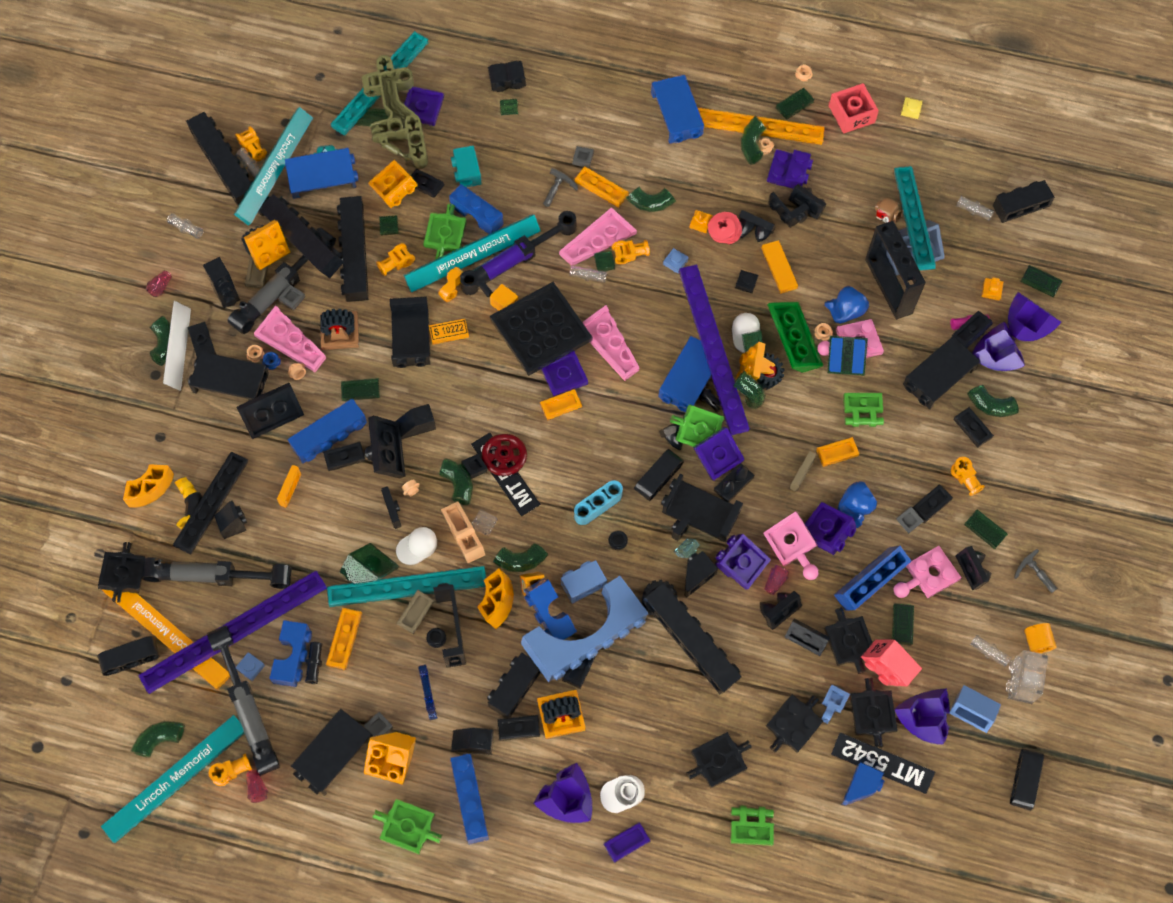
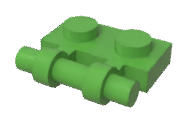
[843,393,884,427]
[731,806,774,846]

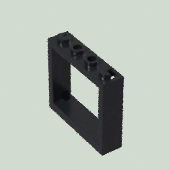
[865,221,926,320]

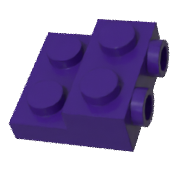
[767,149,813,189]
[805,502,856,555]
[714,534,771,590]

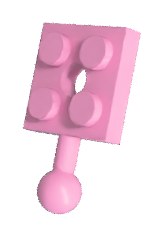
[817,319,884,362]
[763,512,819,580]
[894,546,961,598]

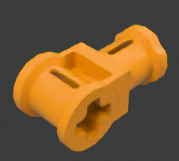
[235,126,267,161]
[611,240,650,265]
[376,243,415,276]
[951,457,985,497]
[208,753,253,786]

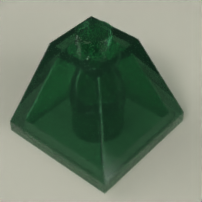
[339,543,400,584]

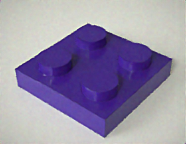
[404,87,444,126]
[541,351,588,397]
[693,427,745,480]

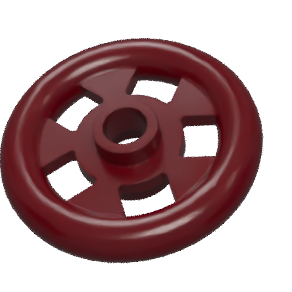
[481,434,527,476]

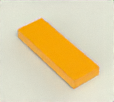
[575,166,629,208]
[761,240,798,294]
[326,607,362,670]

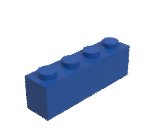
[288,398,367,463]
[834,546,912,611]
[450,753,489,844]

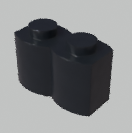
[488,61,526,92]

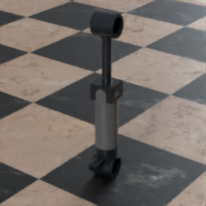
[228,228,336,334]
[142,557,292,589]
[207,625,280,776]

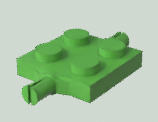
[423,204,467,259]
[670,404,724,447]
[373,799,442,855]

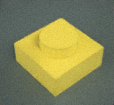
[901,97,923,119]

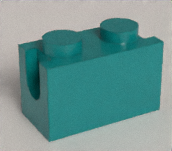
[451,145,482,188]

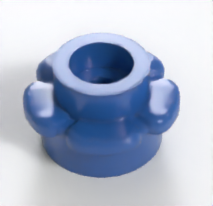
[262,352,281,370]

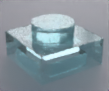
[674,538,700,558]

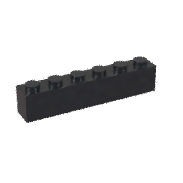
[186,111,253,206]
[259,194,344,278]
[337,196,369,302]
[642,583,741,694]

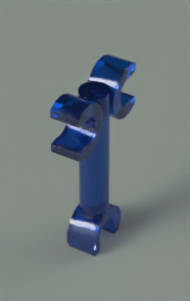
[418,665,438,720]

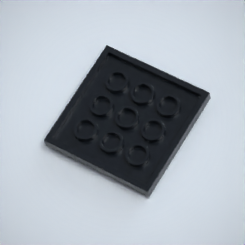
[490,281,593,376]

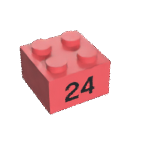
[829,83,879,134]
[861,639,922,687]

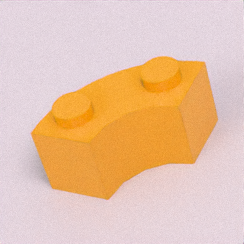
[123,464,174,508]
[477,568,514,629]

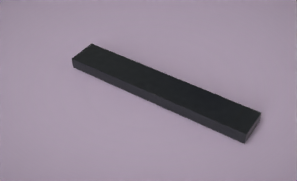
[173,452,248,555]

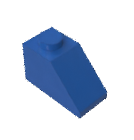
[842,762,885,806]

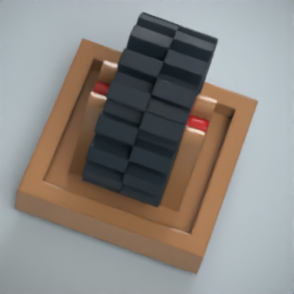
[320,308,359,350]

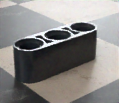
[634,449,684,501]
[97,636,160,676]
[1010,747,1044,811]

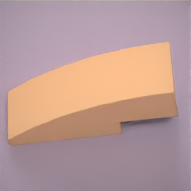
[441,502,485,563]

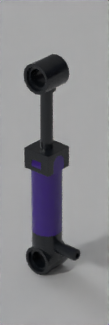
[460,211,576,297]

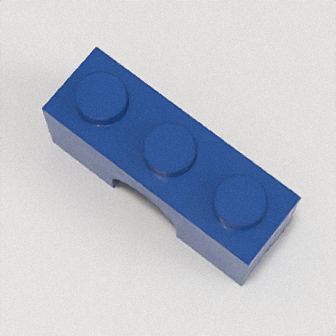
[449,184,503,234]
[524,578,577,640]
[269,620,312,687]

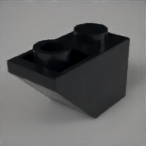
[214,500,247,539]

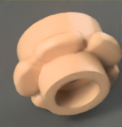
[795,65,812,82]
[757,138,774,155]
[814,323,833,341]
[246,345,265,363]
[288,363,306,380]
[402,479,420,497]

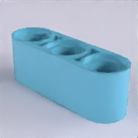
[574,480,623,525]

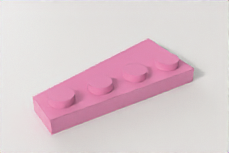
[559,208,637,266]
[582,305,639,381]
[254,306,326,372]

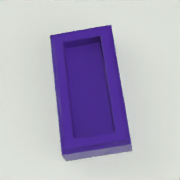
[603,822,650,863]

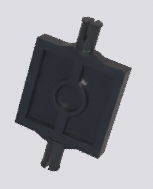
[98,542,145,603]
[824,608,873,674]
[850,678,898,748]
[766,694,823,753]
[686,732,752,789]

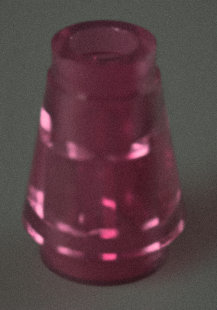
[146,270,172,297]
[764,565,789,595]
[246,770,268,803]

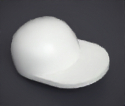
[732,313,761,353]
[396,527,437,565]
[600,775,645,813]

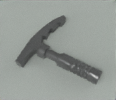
[543,168,578,207]
[1014,549,1058,593]

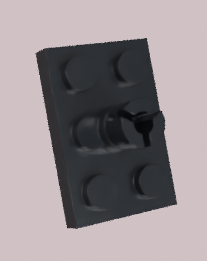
[236,382,304,439]
[365,415,406,479]

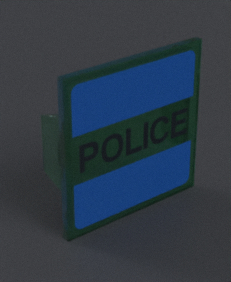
[827,336,868,376]

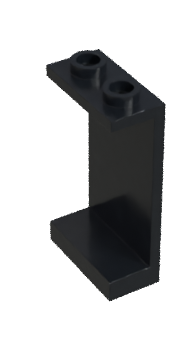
[390,296,431,368]
[903,336,980,410]
[188,352,269,401]
[661,474,743,542]
[433,583,466,668]
[291,709,373,796]

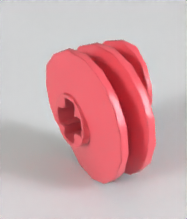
[708,212,742,245]

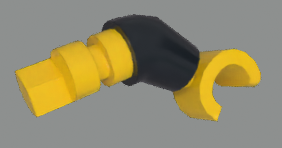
[174,477,202,530]

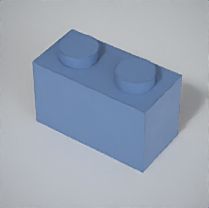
[561,560,607,604]
[949,685,1001,733]

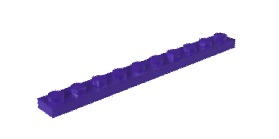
[679,265,750,435]
[138,571,327,694]

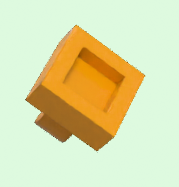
[690,210,713,233]
[981,277,1004,301]

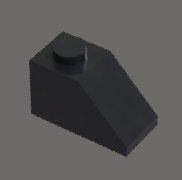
[396,404,436,440]
[684,551,718,598]
[451,728,494,755]

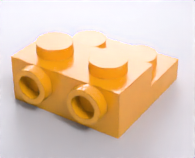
[368,160,418,208]

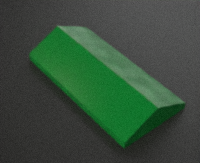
[767,302,824,373]

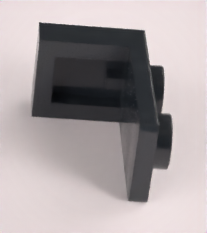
[768,192,809,228]

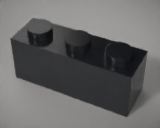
[993,180,1055,223]
[203,257,240,308]
[487,652,541,718]

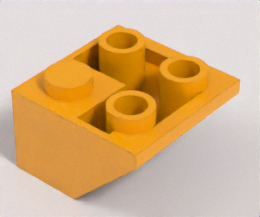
[363,732,416,785]

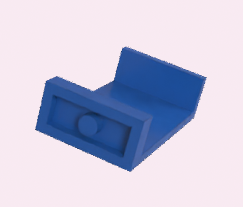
[651,75,704,144]
[285,148,359,199]
[658,336,711,412]

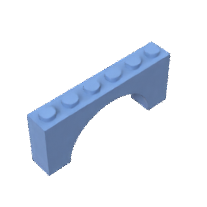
[521,576,648,682]

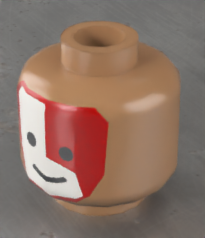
[875,198,903,223]

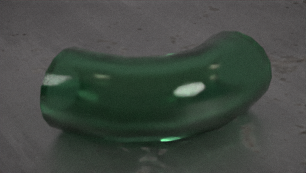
[741,116,767,165]
[626,186,677,212]
[150,316,171,366]
[733,371,766,409]
[967,385,1019,418]
[439,458,473,505]
[493,543,548,572]
[130,721,185,758]

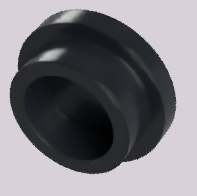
[608,531,628,550]
[426,628,447,648]

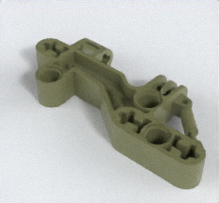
[362,55,428,169]

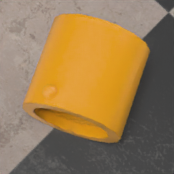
[1024,623,1057,654]

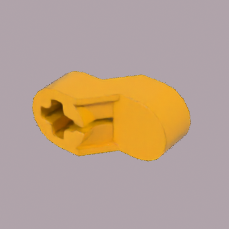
[438,267,463,302]

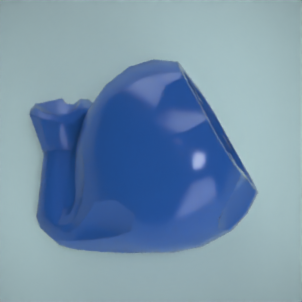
[824,286,869,324]
[837,481,877,528]

